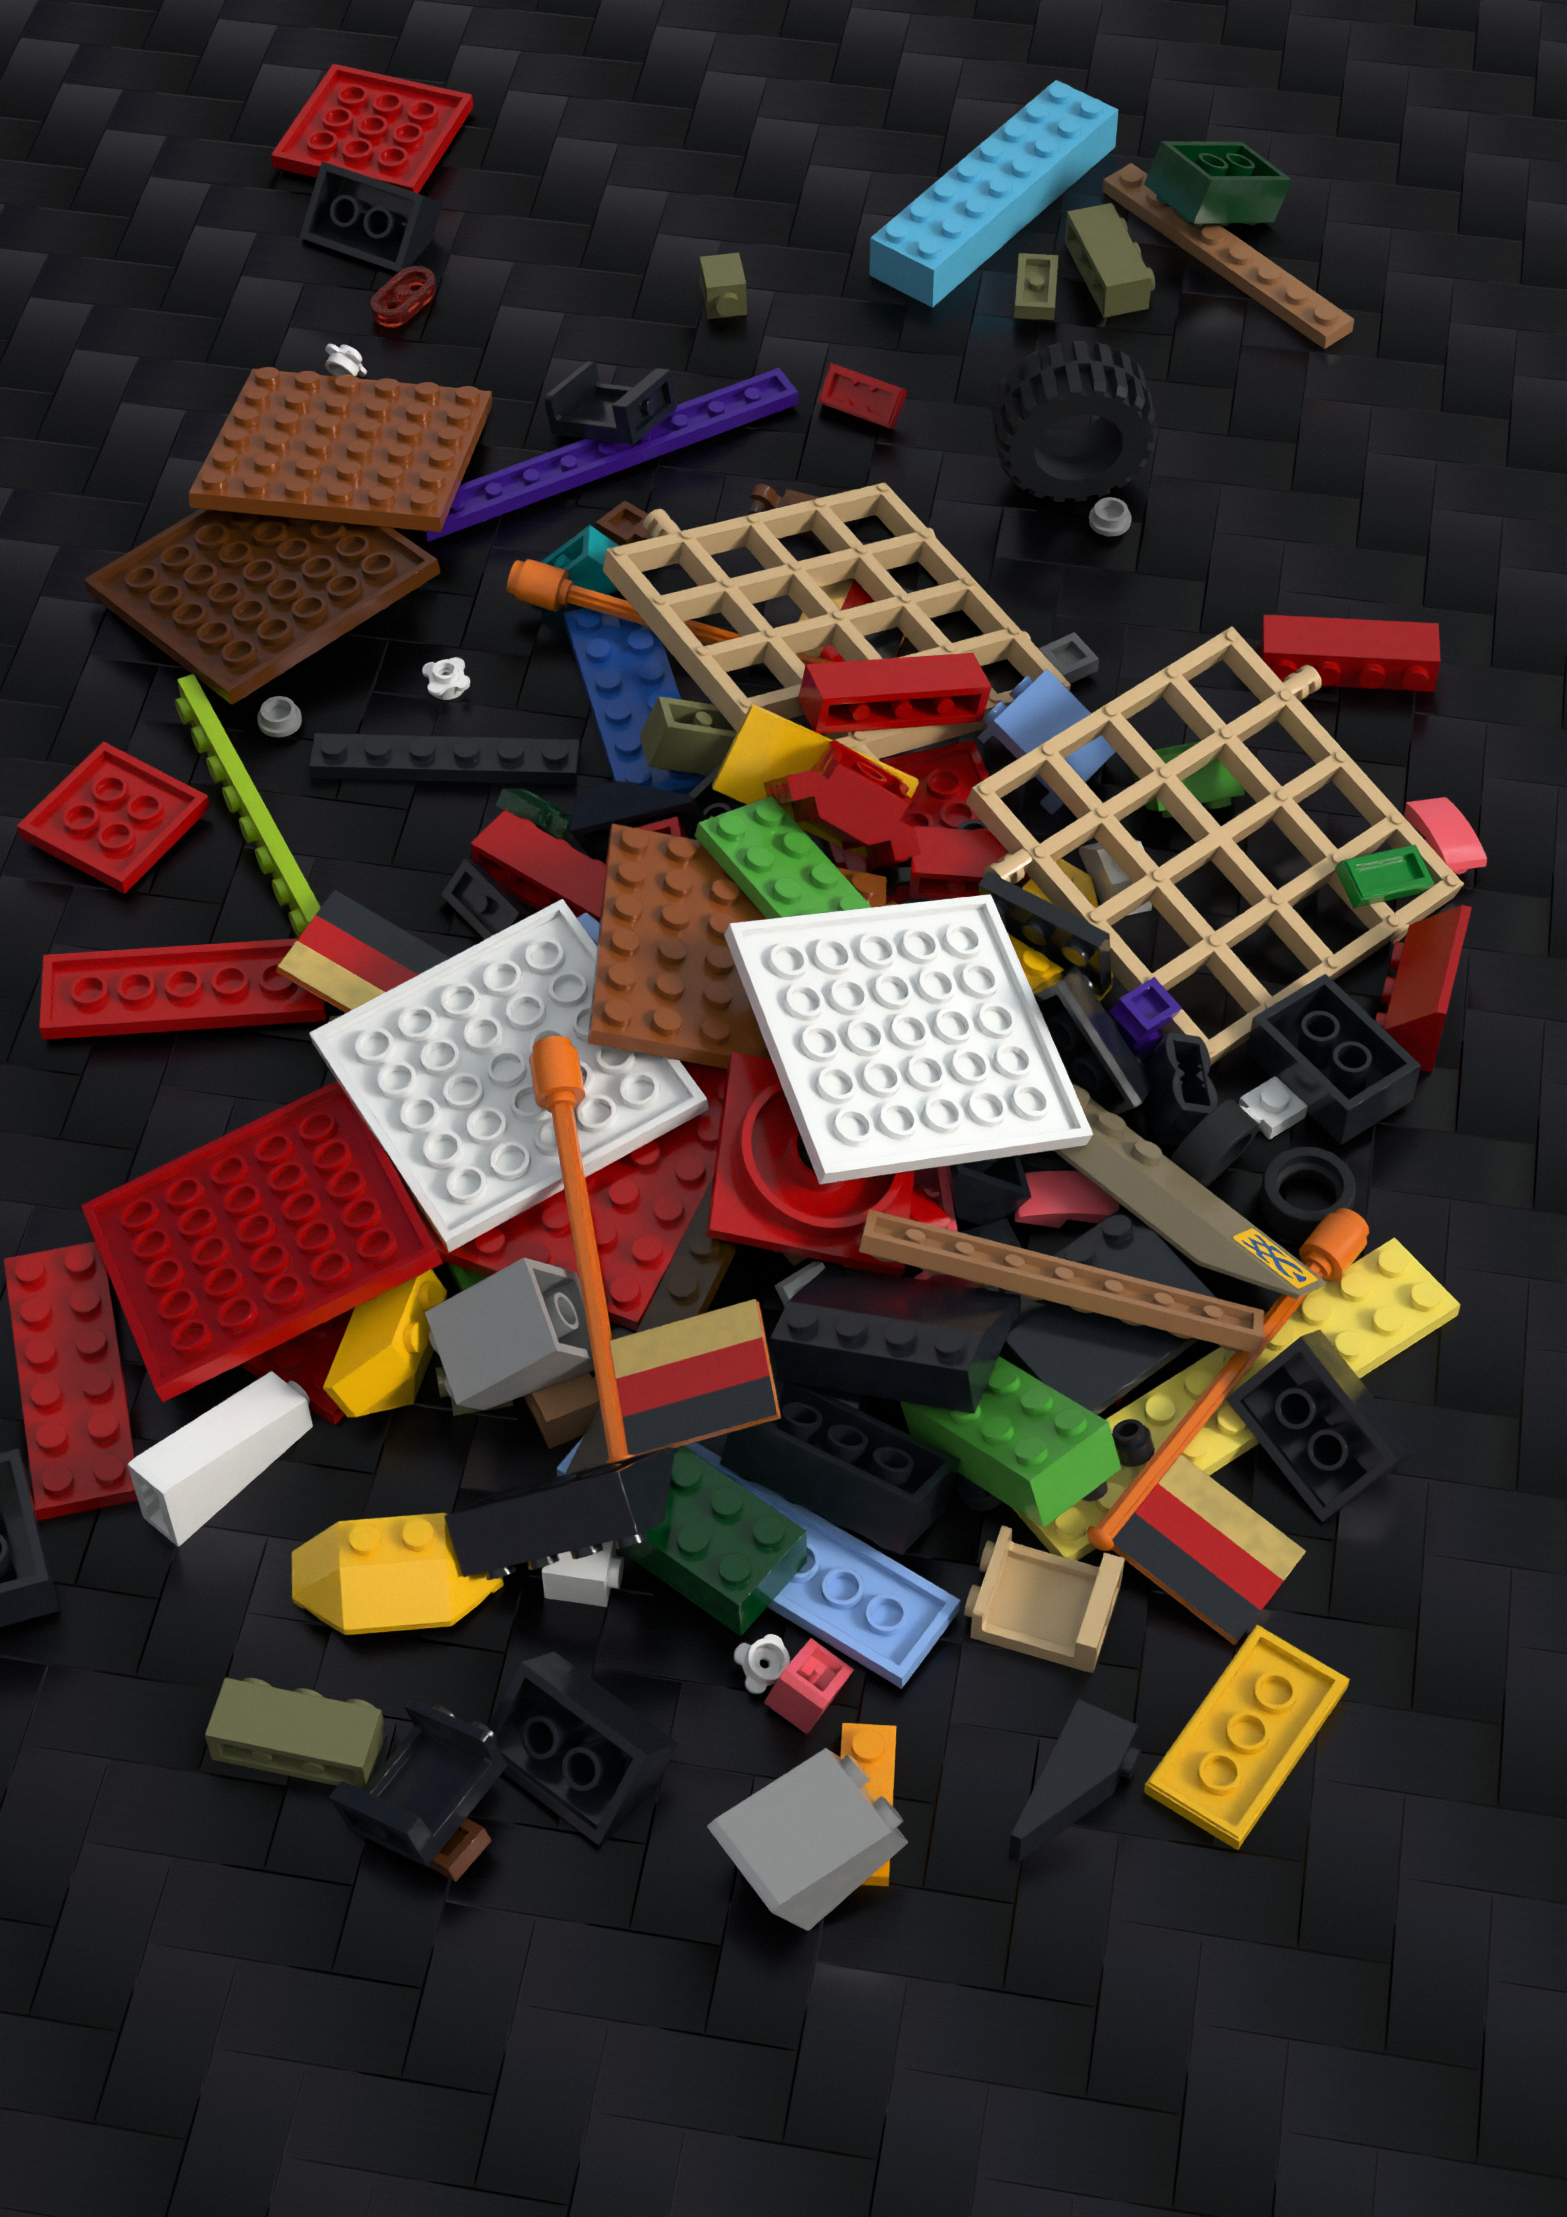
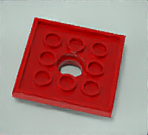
[706,1051,915,1276]

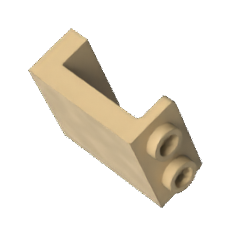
[964,1525,1125,1674]

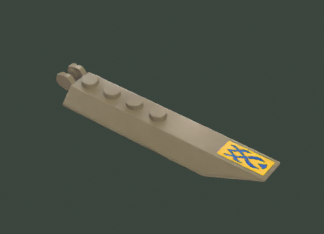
[1053,1083,1327,1299]

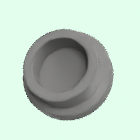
[1089,497,1131,536]
[257,696,302,737]

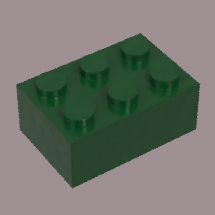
[1144,141,1292,227]
[618,1446,807,1636]

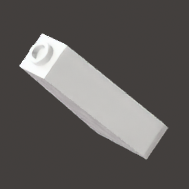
[127,1371,313,1547]

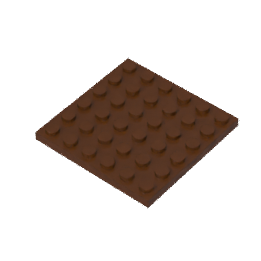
[83,509,441,705]

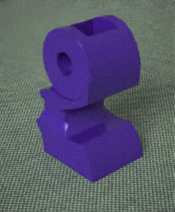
[1109,977,1182,1061]

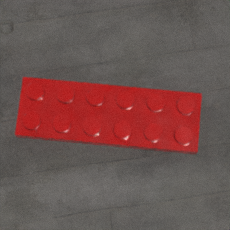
[39,938,326,1040]
[4,1241,138,1520]

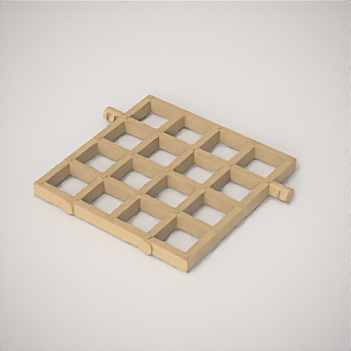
[603,483,1071,761]
[965,627,1464,1066]

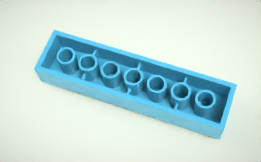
[869,80,1118,308]

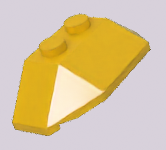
[323,1269,447,1417]
[292,1513,504,1635]

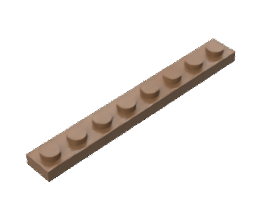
[1102,163,1354,349]
[859,1209,1264,1354]

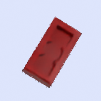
[817,363,908,430]

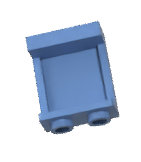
[977,669,1116,815]

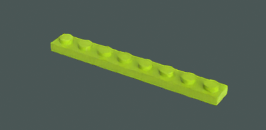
[175,674,321,938]

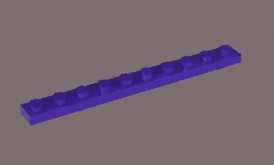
[420,368,798,542]

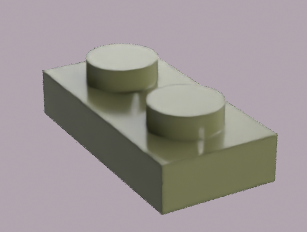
[1014,253,1058,320]

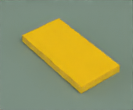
[712,703,919,859]
[1144,1625,1350,1850]

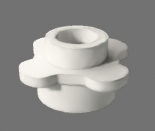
[325,344,367,377]
[422,657,470,700]
[734,1634,790,1694]

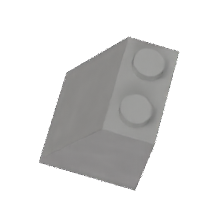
[425,1258,594,1411]
[707,1748,909,1931]

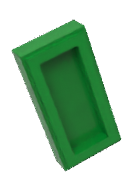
[1335,845,1435,908]

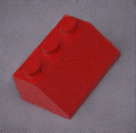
[1375,905,1472,1072]

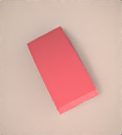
[1404,797,1487,874]
[1014,1171,1120,1228]

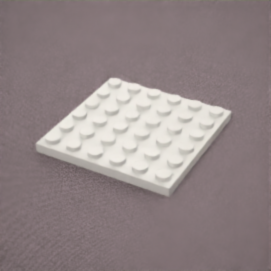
[724,894,1093,1184]
[309,899,709,1252]

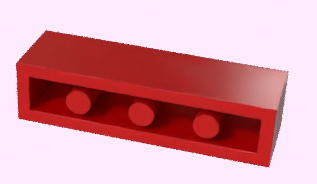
[1259,615,1441,692]
[798,653,992,734]
[471,810,606,923]

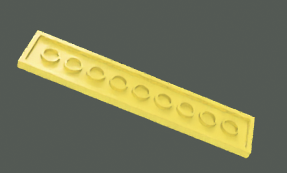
[1013,1237,1461,1561]

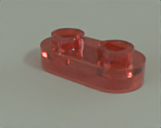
[370,266,436,328]

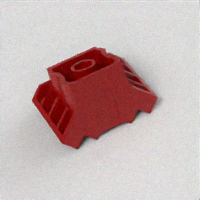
[764,740,921,865]

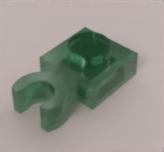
[496,788,574,839]

